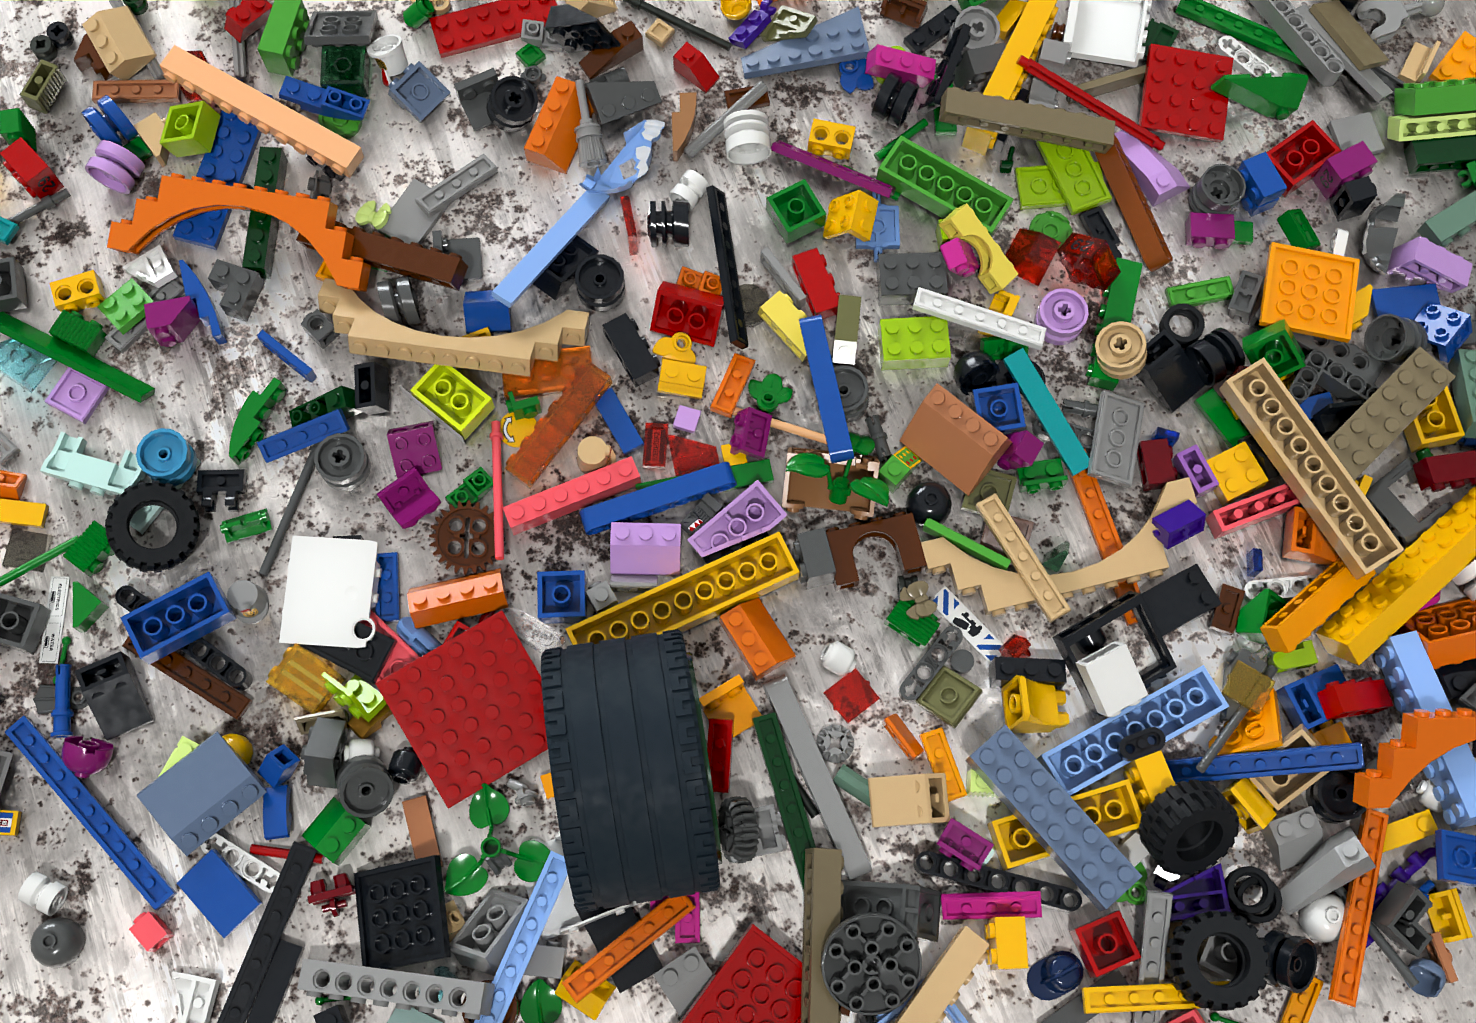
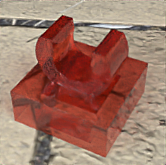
[998,634,1031,658]

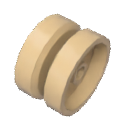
[1095,321,1147,380]

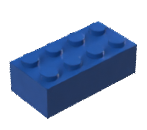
[120,572,237,665]

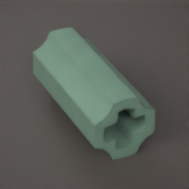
[833,764,870,807]

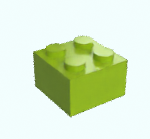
[159,101,221,158]

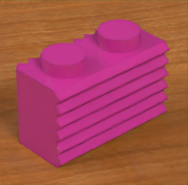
[940,238,980,278]

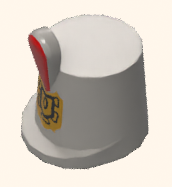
[227,580,269,624]

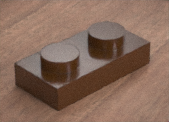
[1209,584,1245,636]

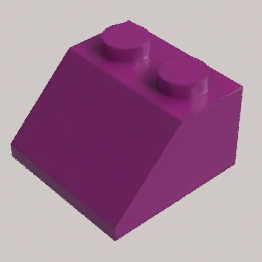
[144,296,201,347]

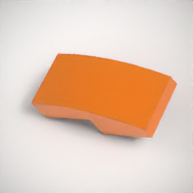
[676,266,722,295]

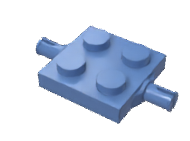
[855,192,900,263]

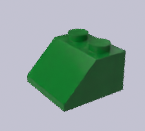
[302,797,371,866]

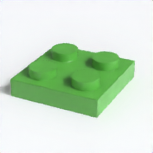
[97,278,154,335]

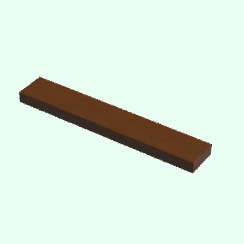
[122,636,253,721]

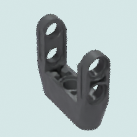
[1366,456,1453,547]

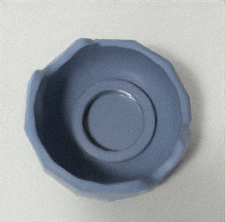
[1404,958,1446,997]

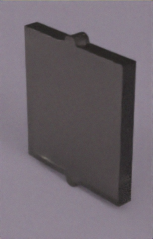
[2,529,54,573]

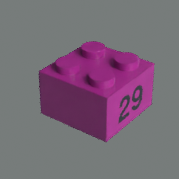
[1312,141,1378,200]

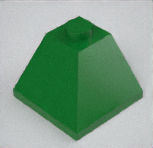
[1236,589,1288,646]

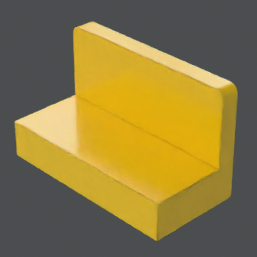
[555,960,616,1020]

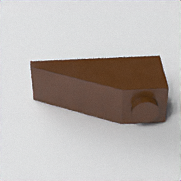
[579,21,644,80]

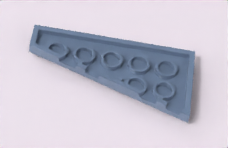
[741,6,870,79]

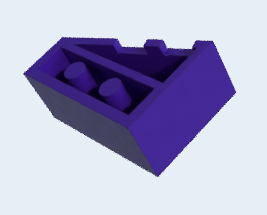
[1161,863,1231,921]

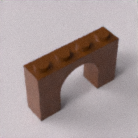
[826,512,927,591]

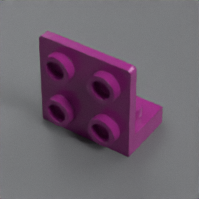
[387,421,442,478]

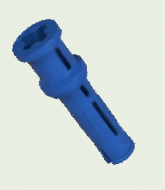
[50,664,74,738]

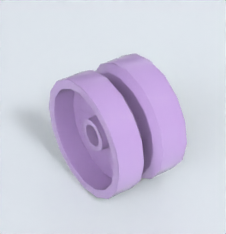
[85,140,145,194]
[1034,288,1089,345]

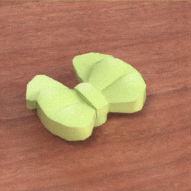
[355,201,392,230]

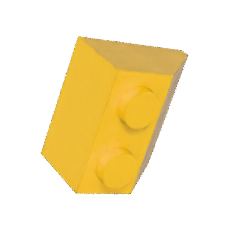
[1221,778,1277,834]

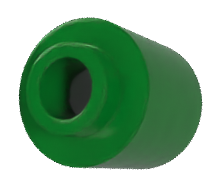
[403,0,434,29]

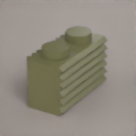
[19,59,67,114]

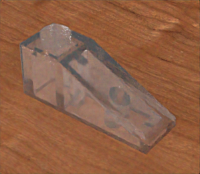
[503,604,566,654]

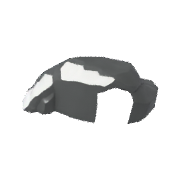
[1361,193,1406,277]

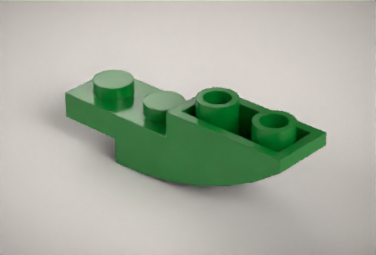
[229,377,287,466]

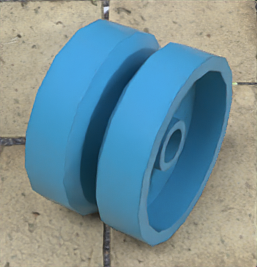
[136,428,197,487]

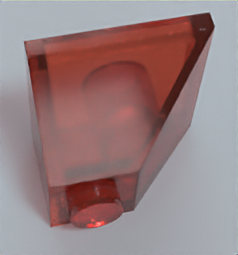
[1005,228,1061,287]

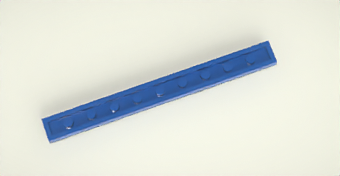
[5,716,177,911]

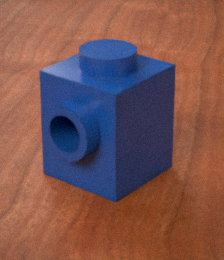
[257,744,300,788]

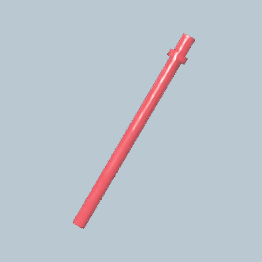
[489,420,504,560]

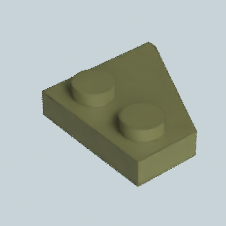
[760,5,818,42]

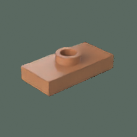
[1426,931,1459,983]

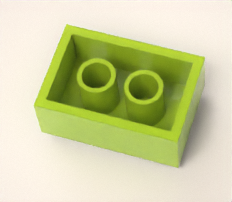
[878,316,951,371]

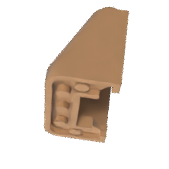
[781,447,880,520]

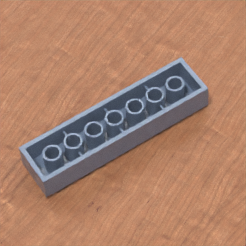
[965,724,1142,911]

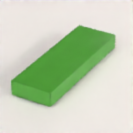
[1165,276,1234,307]

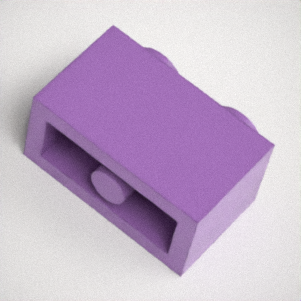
[1172,444,1219,499]

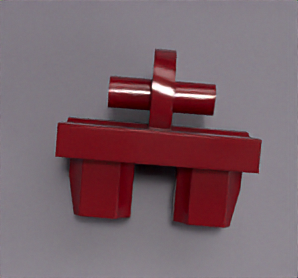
[307,873,356,917]

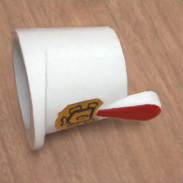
[367,34,409,87]

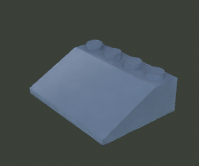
[137,731,267,856]

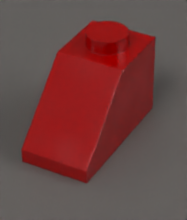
[673,42,720,93]

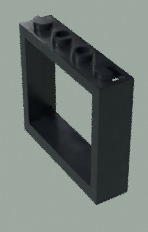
[1052,591,1177,714]

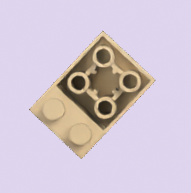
[868,773,950,827]

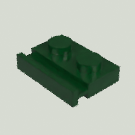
[1142,18,1179,61]

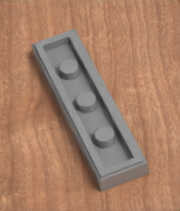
[415,154,498,218]
[104,279,185,354]

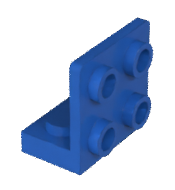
[1414,302,1472,363]

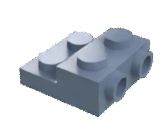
[388,61,451,123]

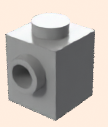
[586,580,618,614]

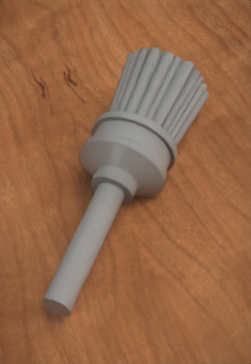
[574,79,608,169]

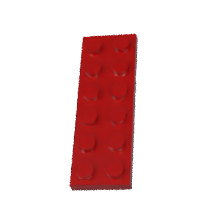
[429,0,557,58]

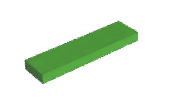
[922,518,1011,570]

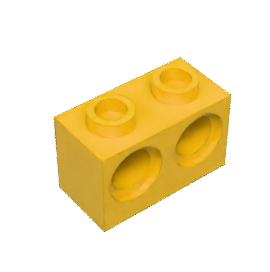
[807,118,856,160]
[50,270,106,313]

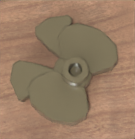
[900,581,937,620]

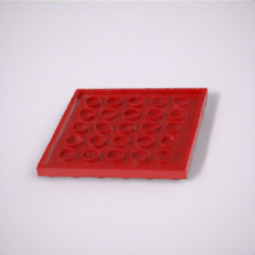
[375,610,548,809]

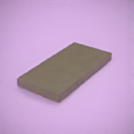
[1309,0,1389,71]

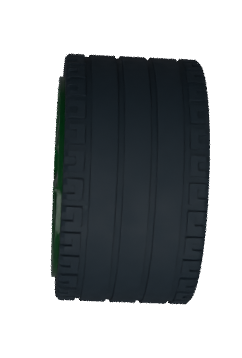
[541,629,722,912]

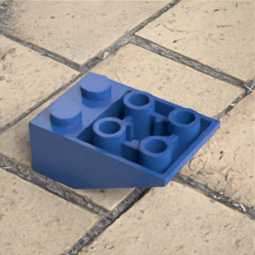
[1276,664,1346,730]

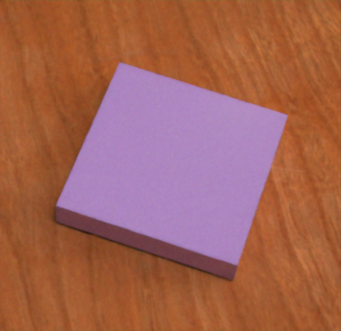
[44,367,110,424]

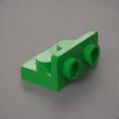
[1015,458,1068,494]

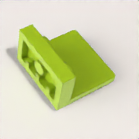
[321,672,387,722]

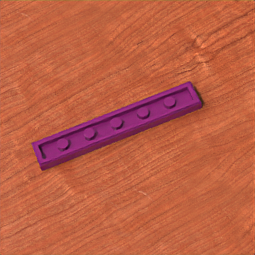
[771,140,896,198]

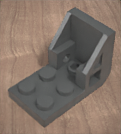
[840,880,942,942]

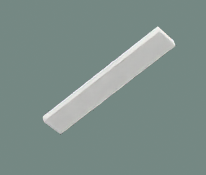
[912,287,1047,350]

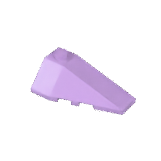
[1114,130,1190,207]
[687,480,787,557]

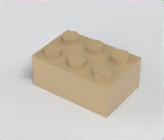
[1249,724,1329,811]

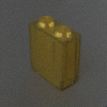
[266,643,346,714]

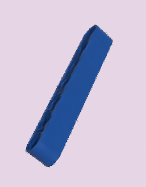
[799,314,854,464]
[579,462,737,535]

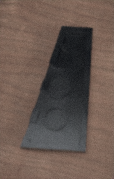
[917,23,971,114]

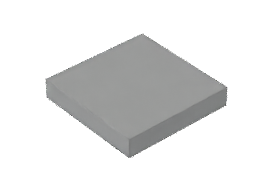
[1328,112,1385,154]

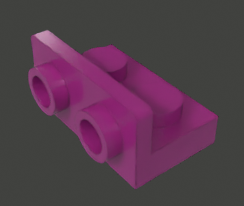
[730,407,772,459]

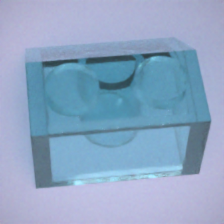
[0,338,57,393]

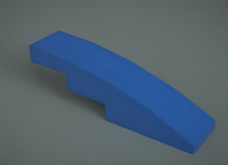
[179,260,227,345]

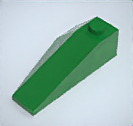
[1211,72,1308,120]

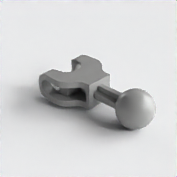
[1355,0,1445,45]

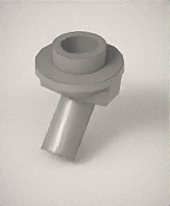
[507,778,539,807]

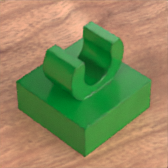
[1457,161,1476,189]

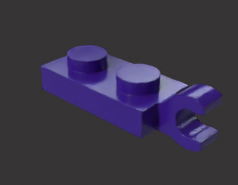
[728,0,777,49]

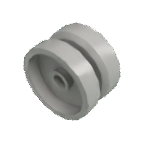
[948,6,1000,54]

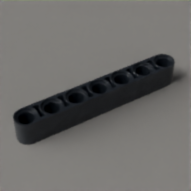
[115,585,253,691]
[914,851,1082,913]

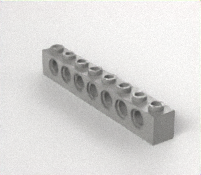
[297,958,495,1020]

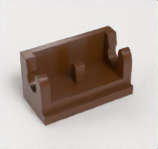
[880,0,928,29]

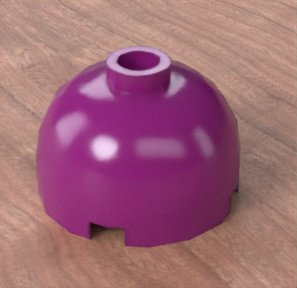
[61,736,114,778]

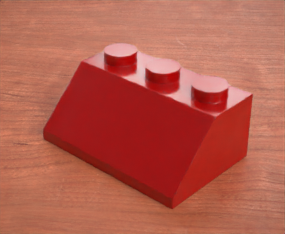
[650,281,725,347]

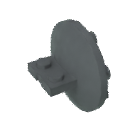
[821,913,922,1015]

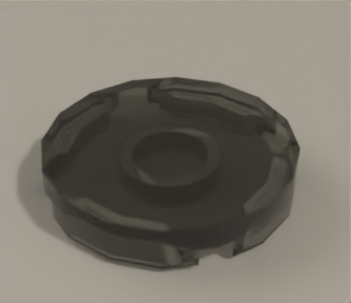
[739,284,769,327]

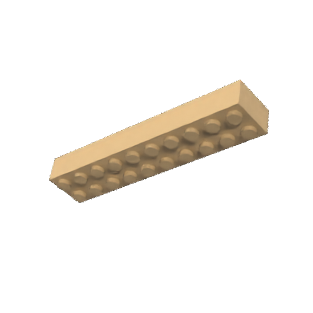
[1219,357,1404,580]

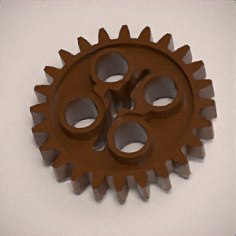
[429,500,505,576]

